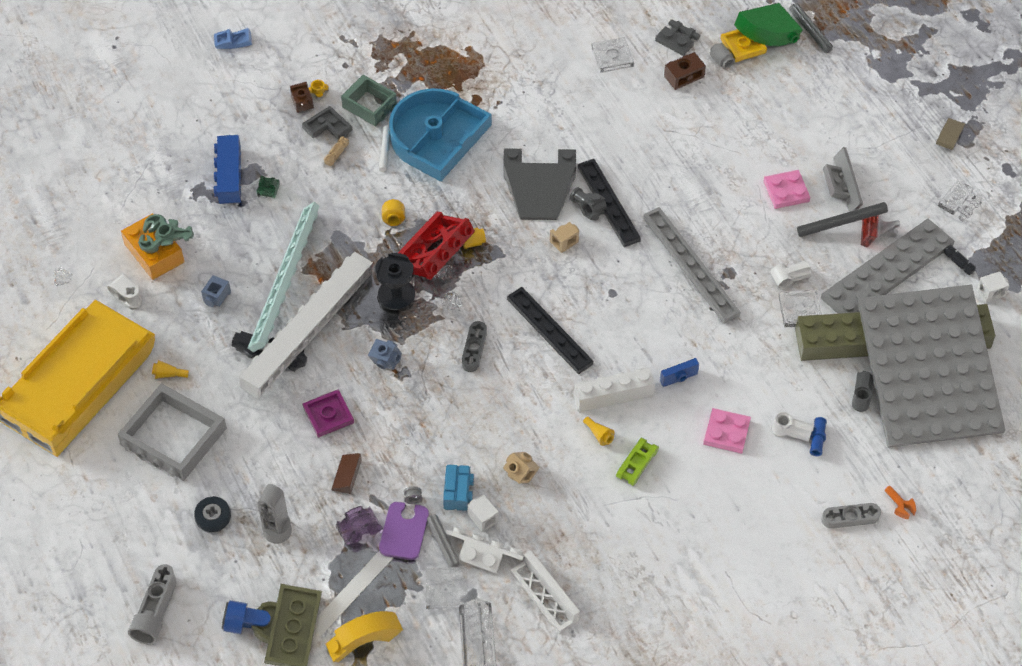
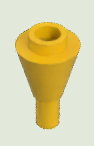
[152,360,189,379]
[583,417,615,446]

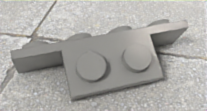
[823,147,863,212]

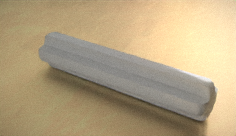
[427,514,459,568]

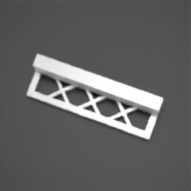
[511,550,580,634]

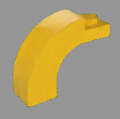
[326,611,403,662]

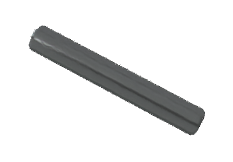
[790,3,833,53]

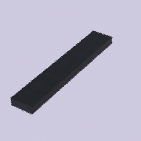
[578,159,641,247]
[507,287,594,375]

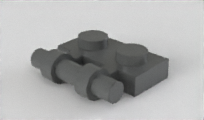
[655,19,700,56]

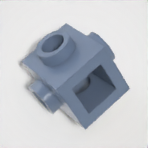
[368,339,402,370]

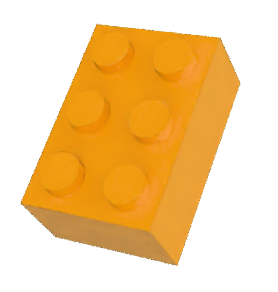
[121,213,185,280]

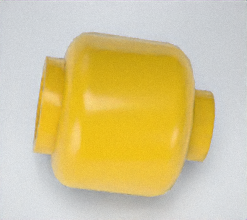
[381,199,405,226]

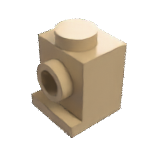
[550,222,579,253]

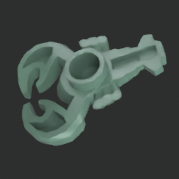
[138,214,194,253]

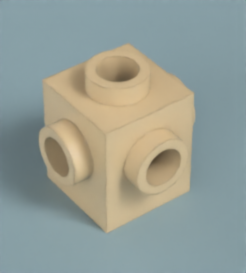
[503,452,540,484]

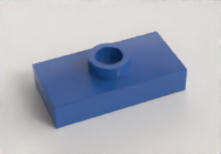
[660,358,699,387]

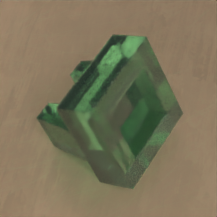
[257,175,280,198]

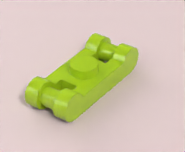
[616,437,659,486]

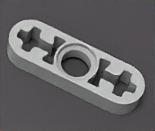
[822,503,881,528]

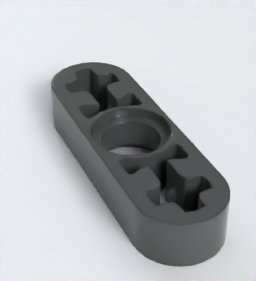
[462,321,487,372]

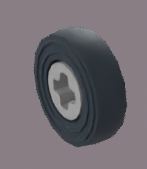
[194,496,231,532]

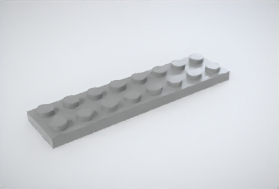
[821,218,955,314]

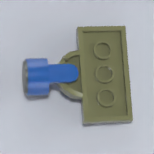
[222,584,322,666]

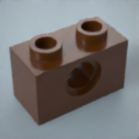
[664,52,706,90]

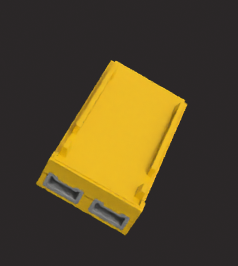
[0,300,155,457]

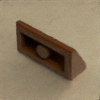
[332,453,362,494]

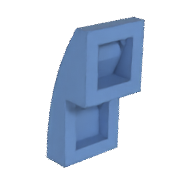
[214,28,252,49]

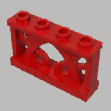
[398,211,475,280]

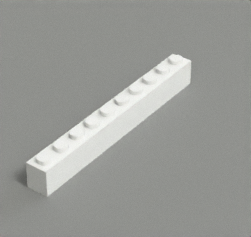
[239,252,373,399]

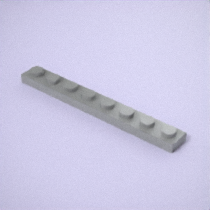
[643,207,740,324]

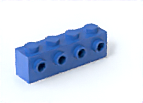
[214,135,241,204]

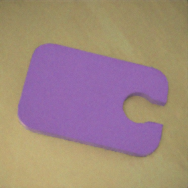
[379,502,429,560]

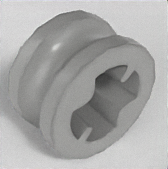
[404,486,422,504]

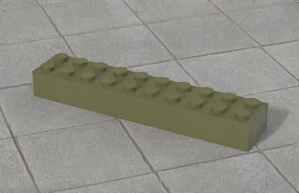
[795,304,996,361]

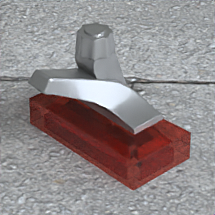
[861,215,900,247]

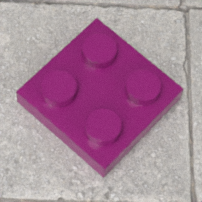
[302,389,354,438]

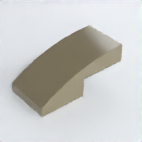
[936,118,965,150]

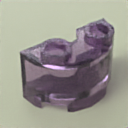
[336,506,383,546]

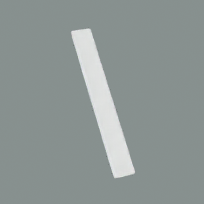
[314,551,394,636]

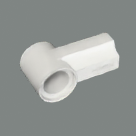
[770,261,811,289]
[772,412,813,442]

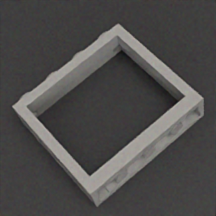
[117,383,227,481]

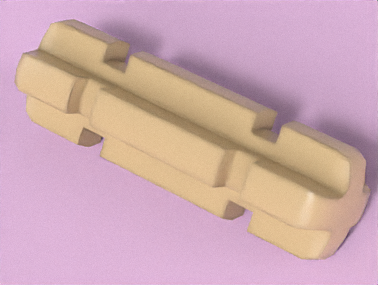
[324,136,349,166]

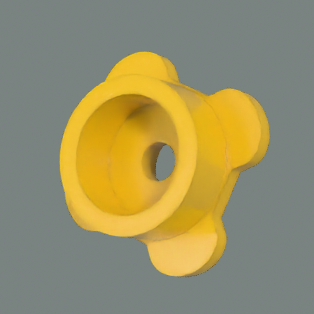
[309,80,329,97]

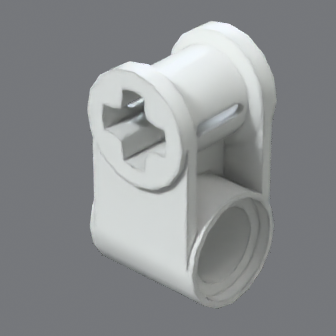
[107,274,142,309]

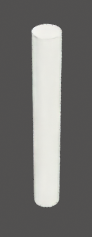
[379,126,390,172]

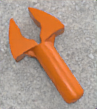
[885,486,916,519]

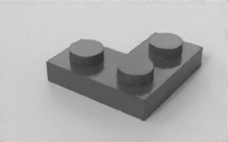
[302,106,352,140]

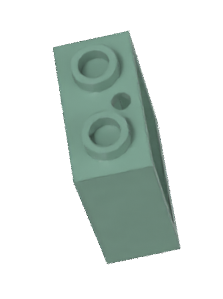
[341,74,397,126]

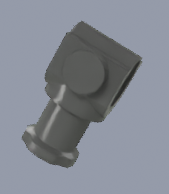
[569,187,607,220]

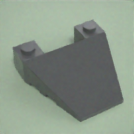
[503,148,576,220]

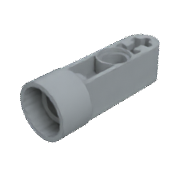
[257,484,292,544]
[128,564,177,644]

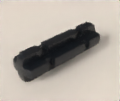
[944,245,976,275]

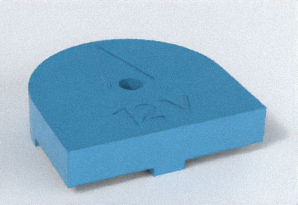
[389,88,492,182]

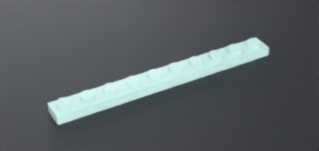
[248,202,320,352]

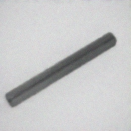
[797,202,888,237]

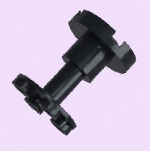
[375,253,415,311]

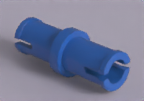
[810,417,827,456]

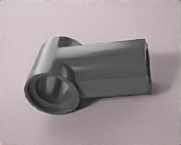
[852,371,874,412]

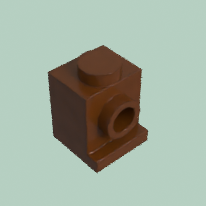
[290,82,314,113]

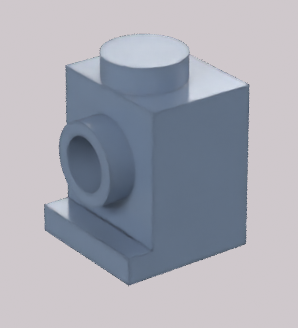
[201,275,231,307]

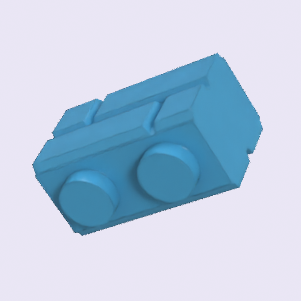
[443,465,474,511]

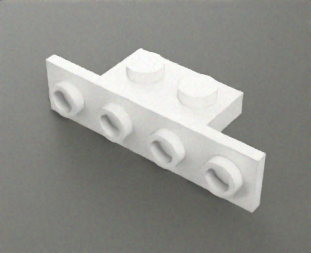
[446,527,524,573]

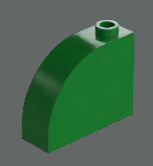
[734,3,803,46]

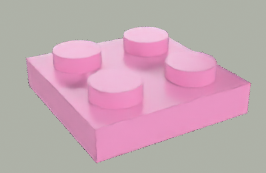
[764,170,810,209]
[703,408,751,454]

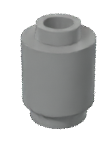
[710,43,735,69]

